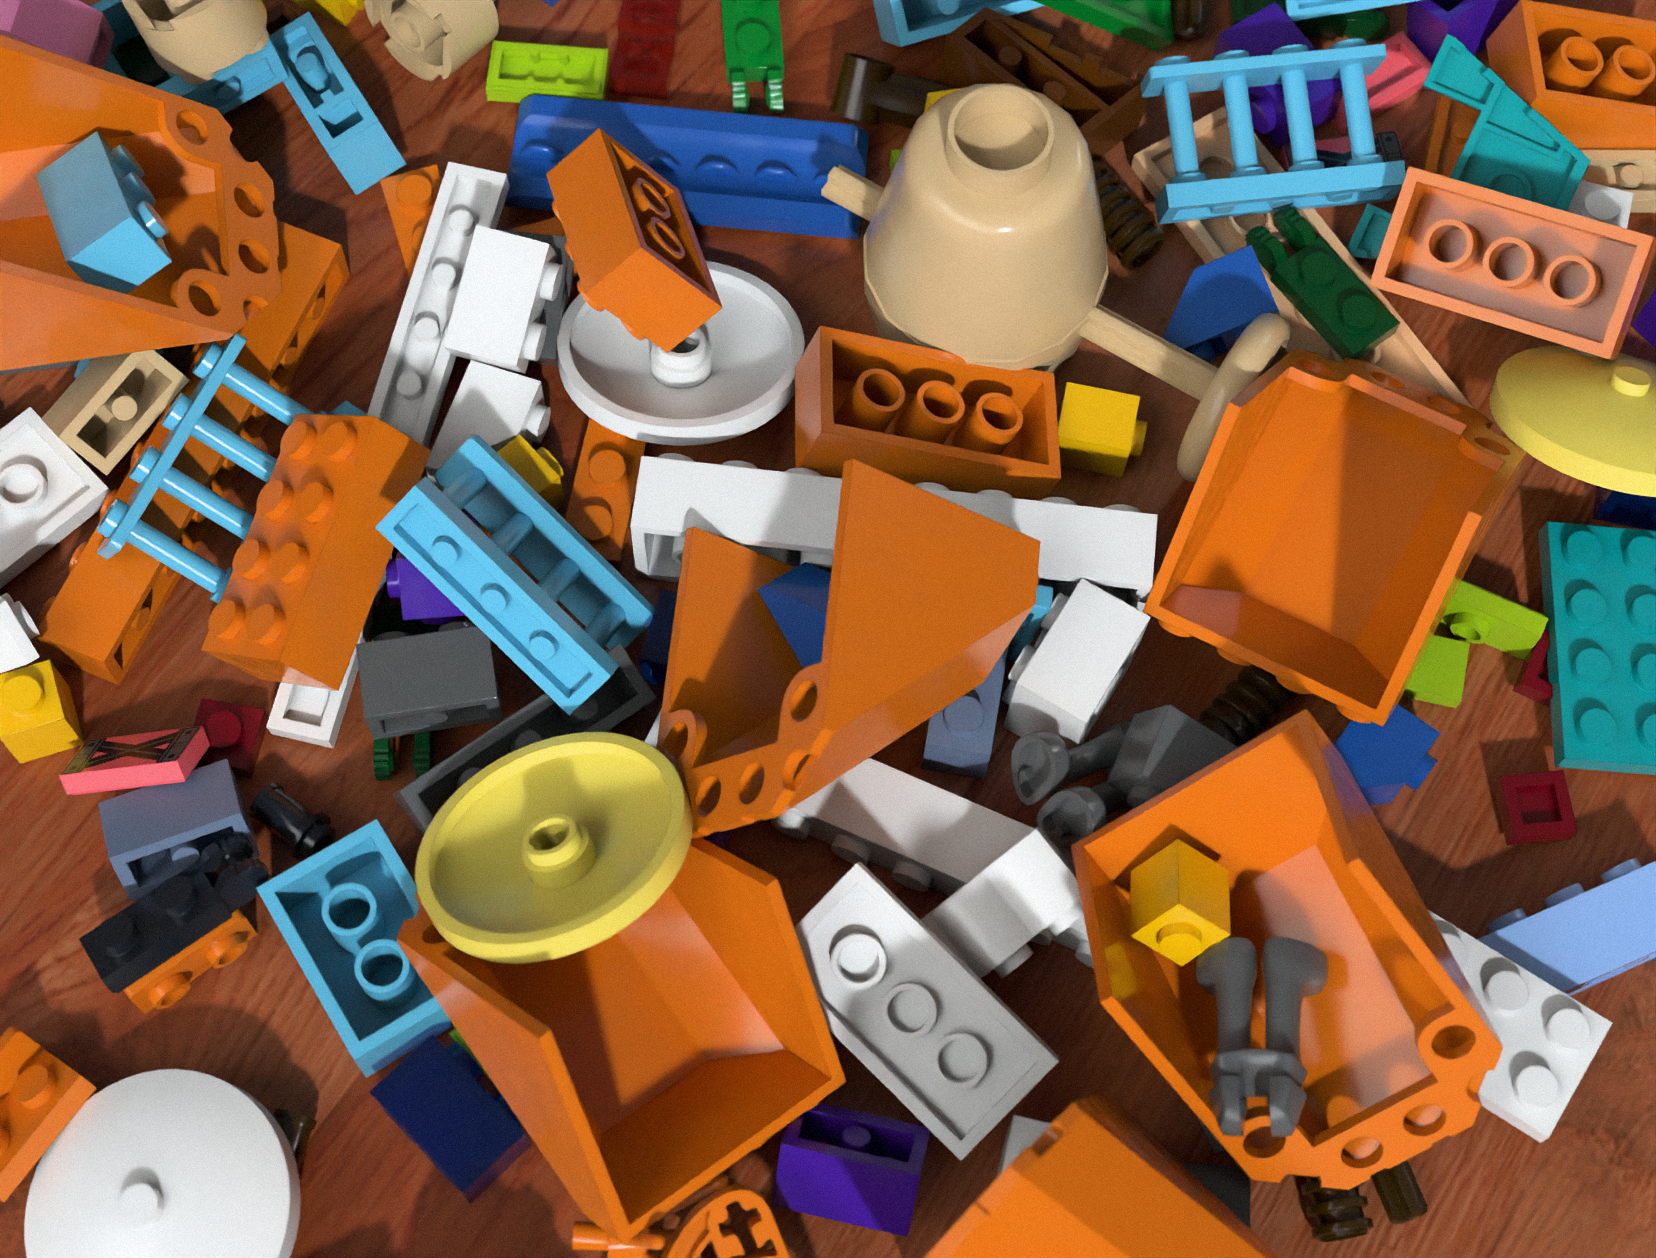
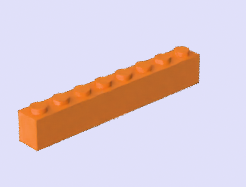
[36,220,350,686]

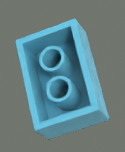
[256,819,454,1078]

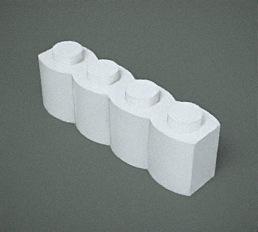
[920,826,1083,979]

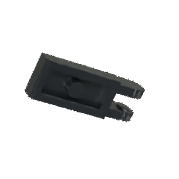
[79,833,271,994]

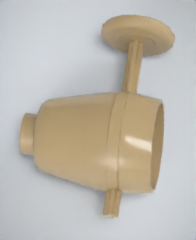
[821,83,1290,482]

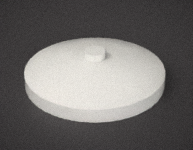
[557,261,805,446]
[24,1069,301,1258]

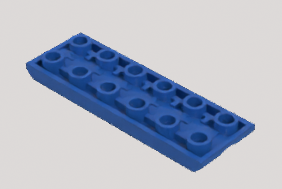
[504,95,869,240]

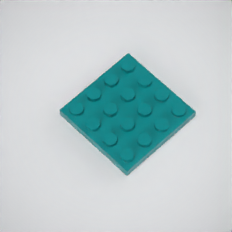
[1538,521,1656,775]

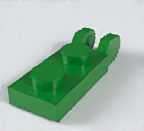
[720,0,784,114]

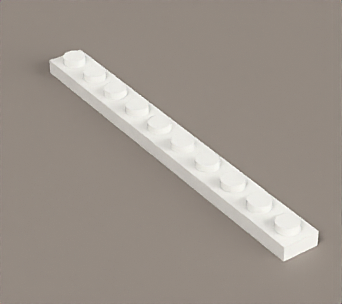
[266,162,510,749]

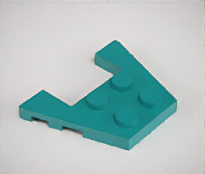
[1346,34,1591,259]

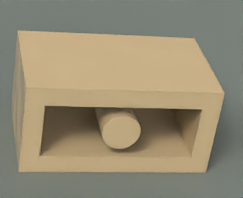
[41,350,190,475]

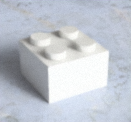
[1001,578,1151,749]

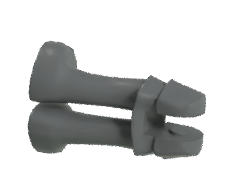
[1011,721,1131,849]
[1195,937,1328,1137]

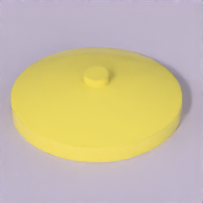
[1489,345,1656,497]
[415,732,693,963]

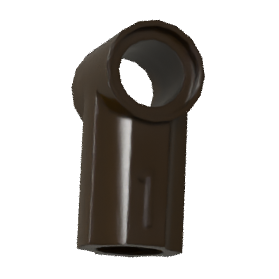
[830,52,954,129]

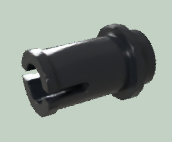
[249,782,336,859]

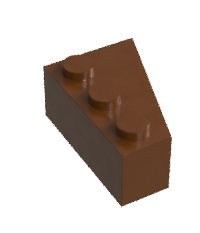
[936,7,1149,162]

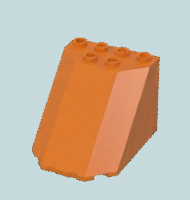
[0,34,283,371]
[1142,349,1527,727]
[656,458,1041,839]
[1071,709,1503,1190]
[396,837,846,1244]
[924,1091,1280,1258]

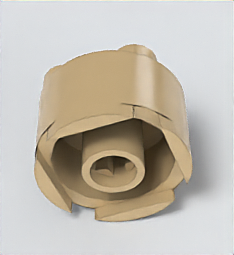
[122,0,269,85]
[364,0,499,81]

